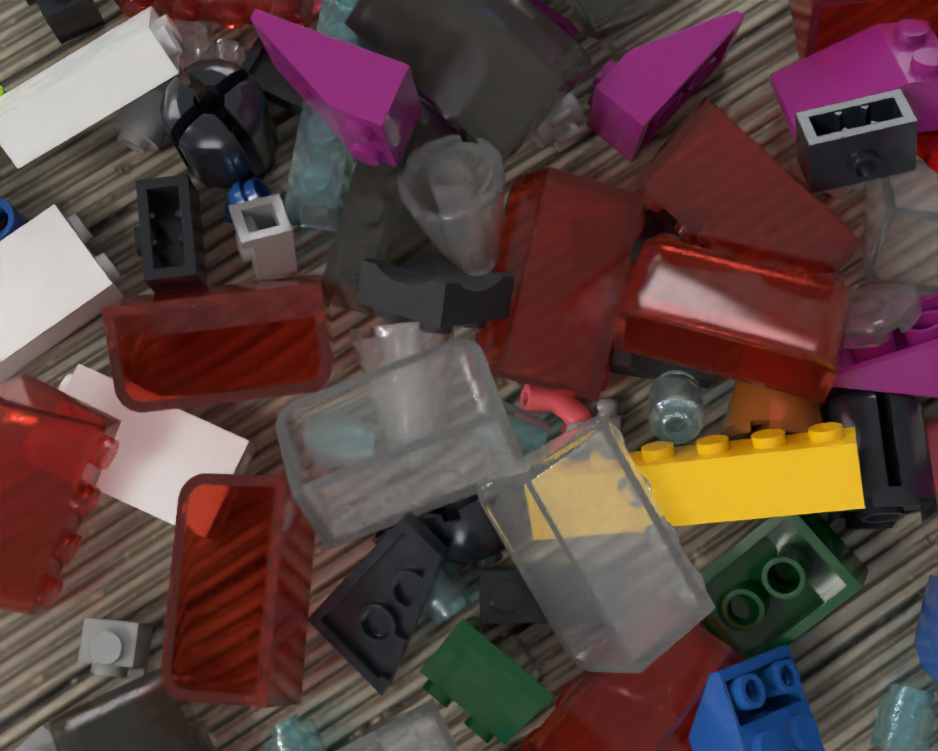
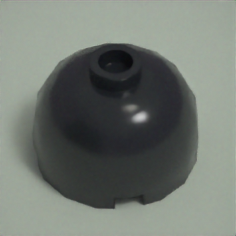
[413,472,522,569]

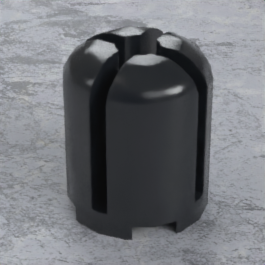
[160,58,278,189]
[821,389,938,530]

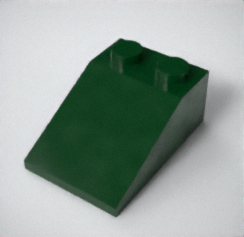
[668,513,869,667]
[420,618,554,744]

